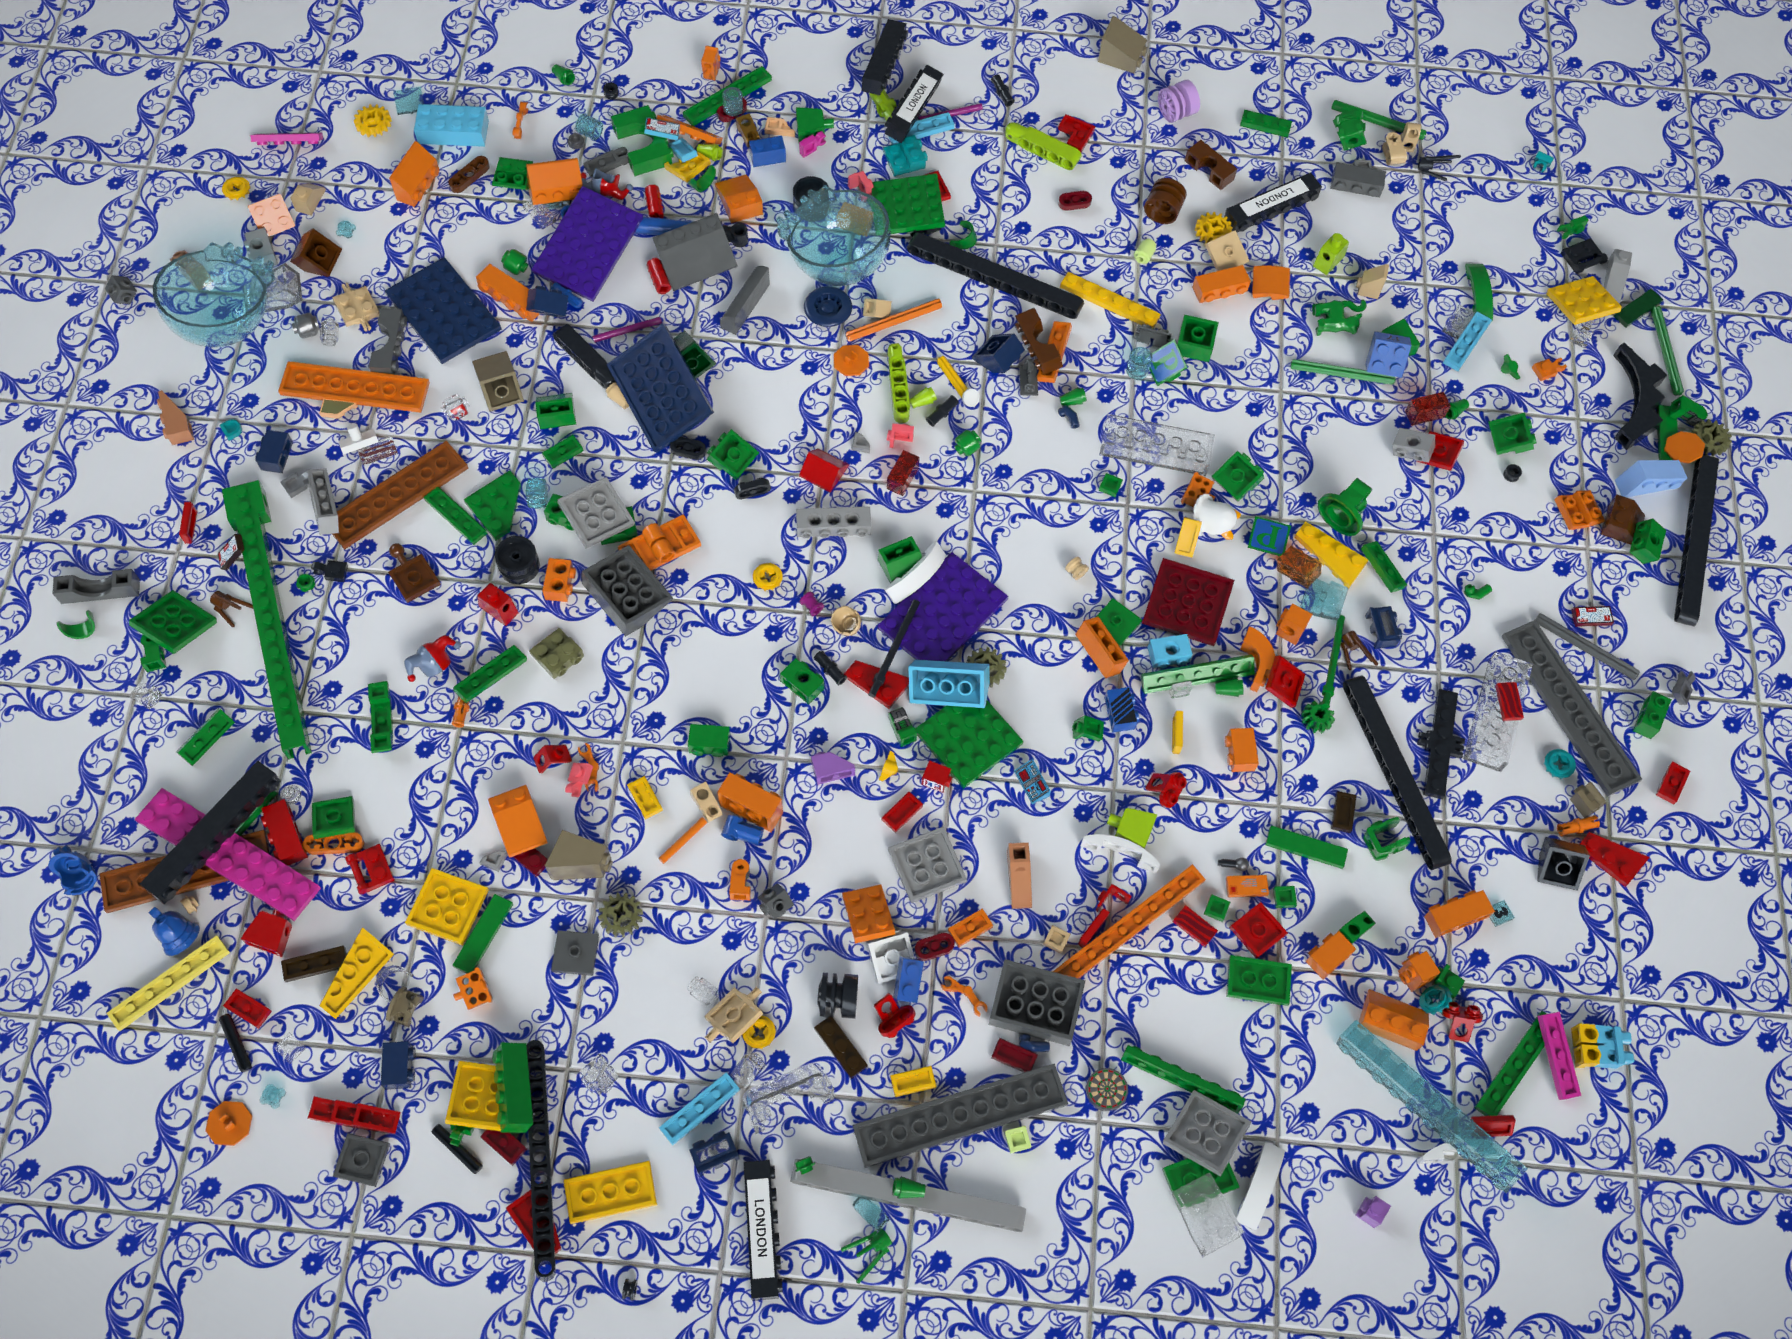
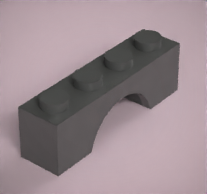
[369,308,407,375]
[52,569,140,604]

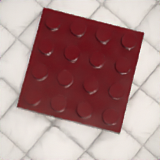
[1142,558,1235,646]

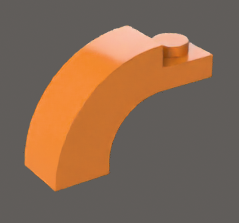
[1240,626,1275,692]

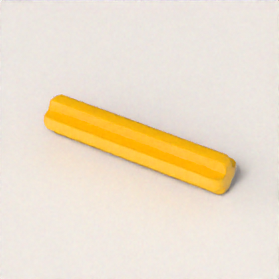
[937,356,968,398]

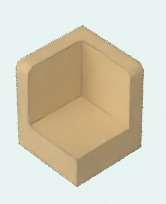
[863,298,892,318]

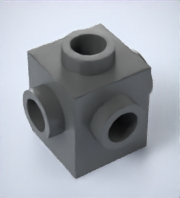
[105,275,137,304]
[758,883,794,919]

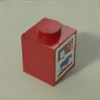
[921,760,953,793]

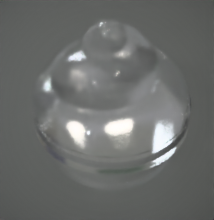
[280,785,301,804]

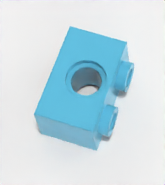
[1147,634,1192,669]

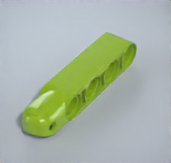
[1005,122,1082,170]
[887,343,910,424]

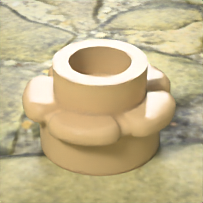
[180,895,199,914]

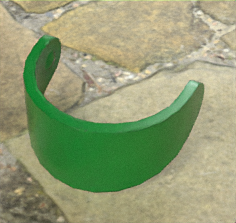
[688,165,716,192]
[949,220,977,249]
[57,610,95,639]

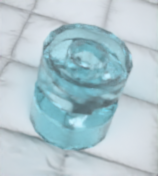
[1126,347,1152,380]

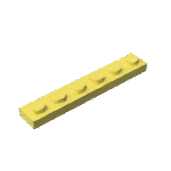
[106,935,230,1031]

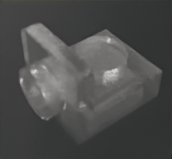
[129,681,162,710]
[730,1052,766,1088]

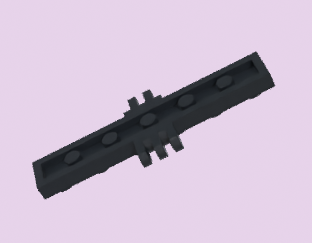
[1417,689,1465,800]

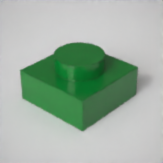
[1099,473,1123,497]
[1273,886,1297,908]
[1204,894,1230,922]

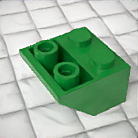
[492,157,533,190]
[535,393,576,429]
[878,536,922,584]

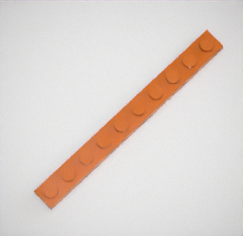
[1052,864,1206,979]

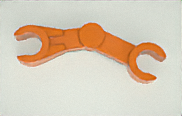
[513,102,529,139]
[578,743,599,792]
[941,976,987,1017]

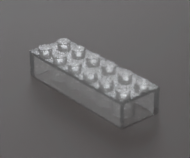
[1099,414,1215,476]
[1463,651,1533,772]

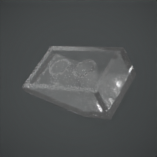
[244,263,302,315]
[1172,1172,1244,1258]

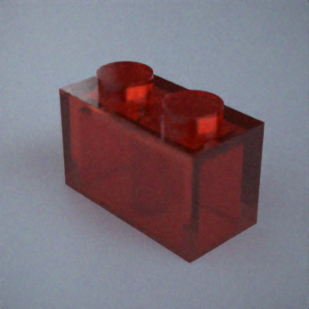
[1405,392,1451,426]
[887,450,920,496]

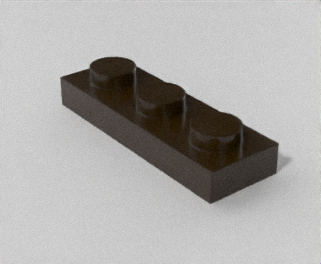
[281,945,347,982]
[814,1016,868,1079]

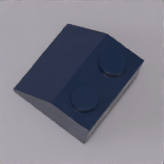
[972,333,1025,373]

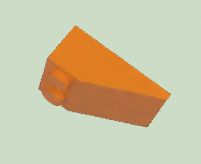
[715,175,763,223]
[488,785,548,858]

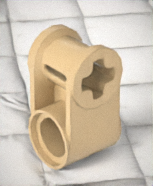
[1382,132,1407,165]

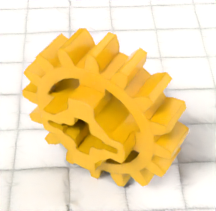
[354,104,392,137]
[1195,212,1233,244]

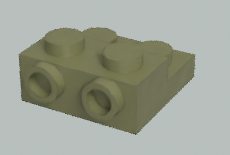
[529,628,584,679]

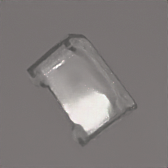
[743,1063,834,1134]

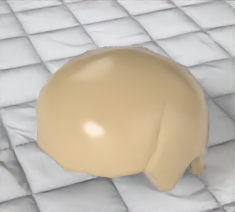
[831,606,862,636]

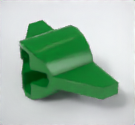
[1501,354,1520,380]

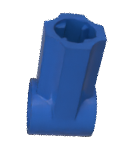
[721,815,764,846]

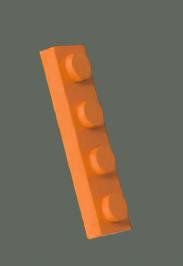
[657,115,723,144]
[1037,321,1072,383]

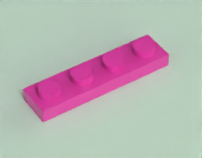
[250,133,323,145]
[1537,1012,1581,1100]

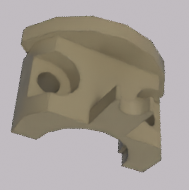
[386,986,424,1027]

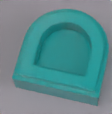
[219,419,242,441]

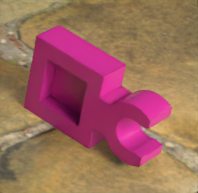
[799,131,826,158]

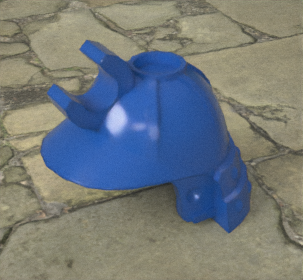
[48,845,97,896]
[148,907,200,956]

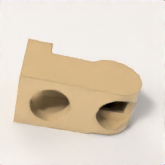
[1400,122,1421,153]
[690,782,723,823]

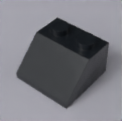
[1537,837,1590,891]

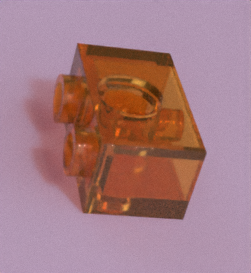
[1277,546,1322,589]

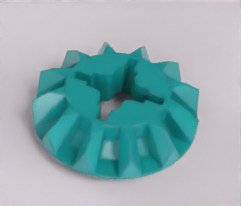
[1543,749,1576,779]
[1419,985,1452,1015]

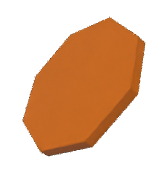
[834,345,869,376]
[1664,431,1705,463]
[205,1101,252,1146]

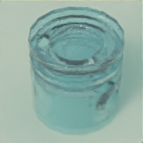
[722,87,743,116]
[575,113,603,140]

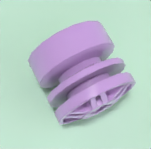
[1158,80,1200,123]

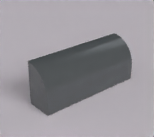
[720,266,770,335]

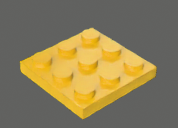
[1546,276,1622,325]
[405,868,489,946]
[445,1061,501,1131]

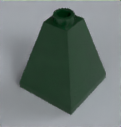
[674,330,716,379]

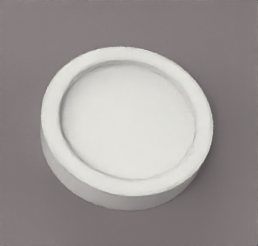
[962,389,980,407]

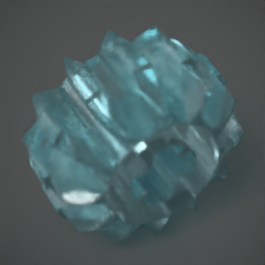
[526,478,548,509]

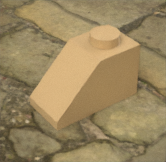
[290,183,326,216]
[1356,264,1389,299]

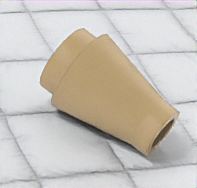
[606,383,629,409]

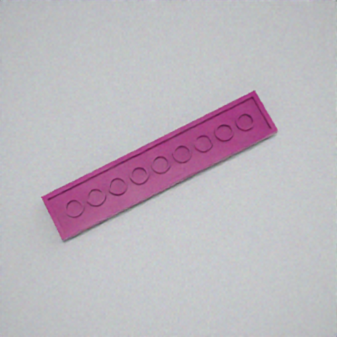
[135,788,321,921]

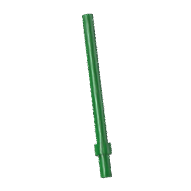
[1322,615,1345,709]

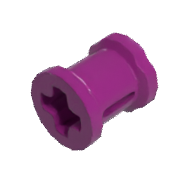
[800,591,824,616]

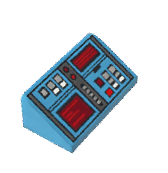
[1014,759,1051,805]

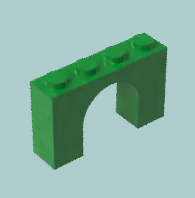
[611,105,674,176]

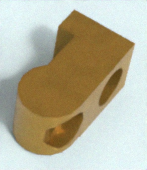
[736,113,760,147]

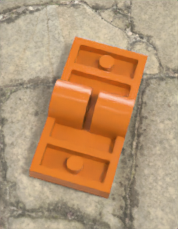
[617,514,701,571]

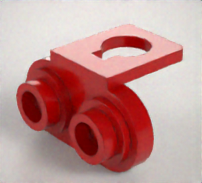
[1145,772,1187,808]
[874,993,916,1038]
[1441,1001,1483,1042]

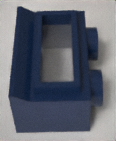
[1365,606,1402,649]
[689,1131,740,1177]

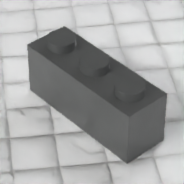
[1330,162,1386,198]

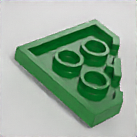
[463,470,521,541]

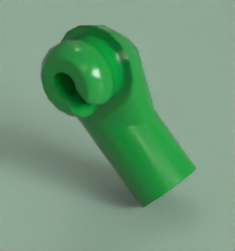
[1464,584,1492,600]

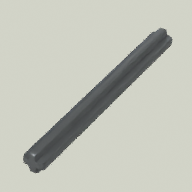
[1535,613,1640,680]

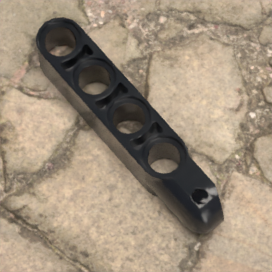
[552,324,616,389]

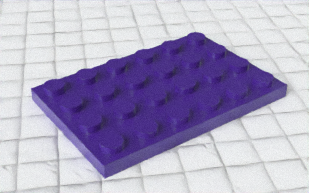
[531,186,643,302]
[878,552,1009,662]

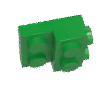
[1488,412,1537,455]
[707,429,759,480]
[1211,451,1264,502]

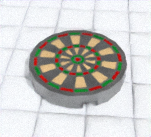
[1086,1068,1128,1111]

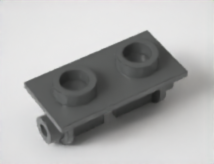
[1134,324,1172,347]
[1019,359,1038,396]

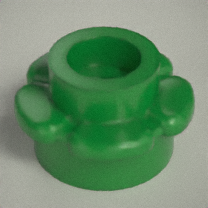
[296,574,315,592]
[795,1156,815,1175]

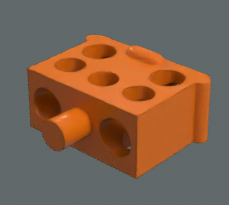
[701,46,721,81]
[1181,472,1216,508]
[453,967,493,1010]

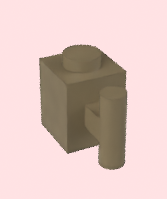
[1570,782,1607,818]

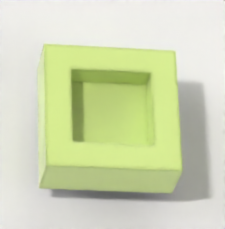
[1004,1126,1031,1154]

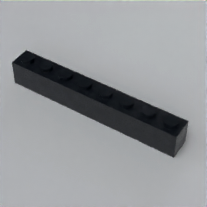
[140,761,281,905]

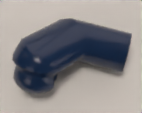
[1058,405,1080,429]
[1019,1034,1050,1052]

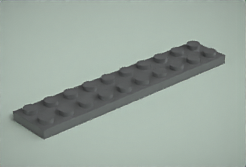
[1502,620,1642,797]
[852,1063,1068,1168]

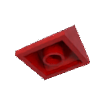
[799,448,849,493]

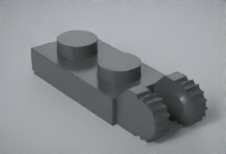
[583,147,629,178]

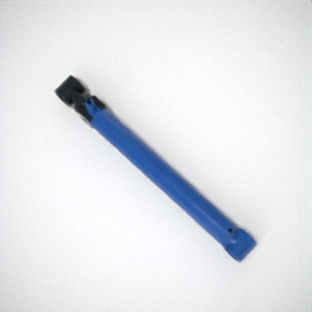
[561,205,748,247]

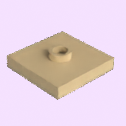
[1205,230,1249,271]

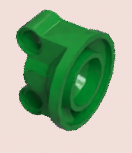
[1317,478,1373,536]

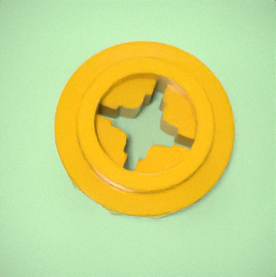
[222,177,251,200]
[753,563,783,591]
[742,1016,776,1049]

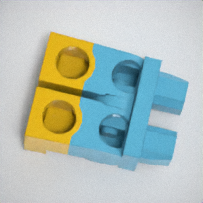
[1571,1023,1634,1069]

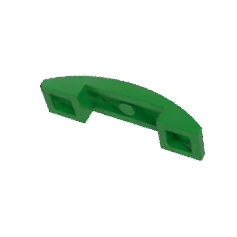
[1465,264,1493,322]
[368,681,393,753]

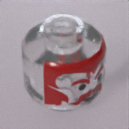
[441,394,470,421]

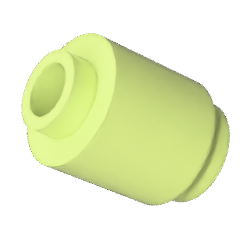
[1134,239,1156,264]

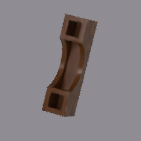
[1014,308,1063,375]

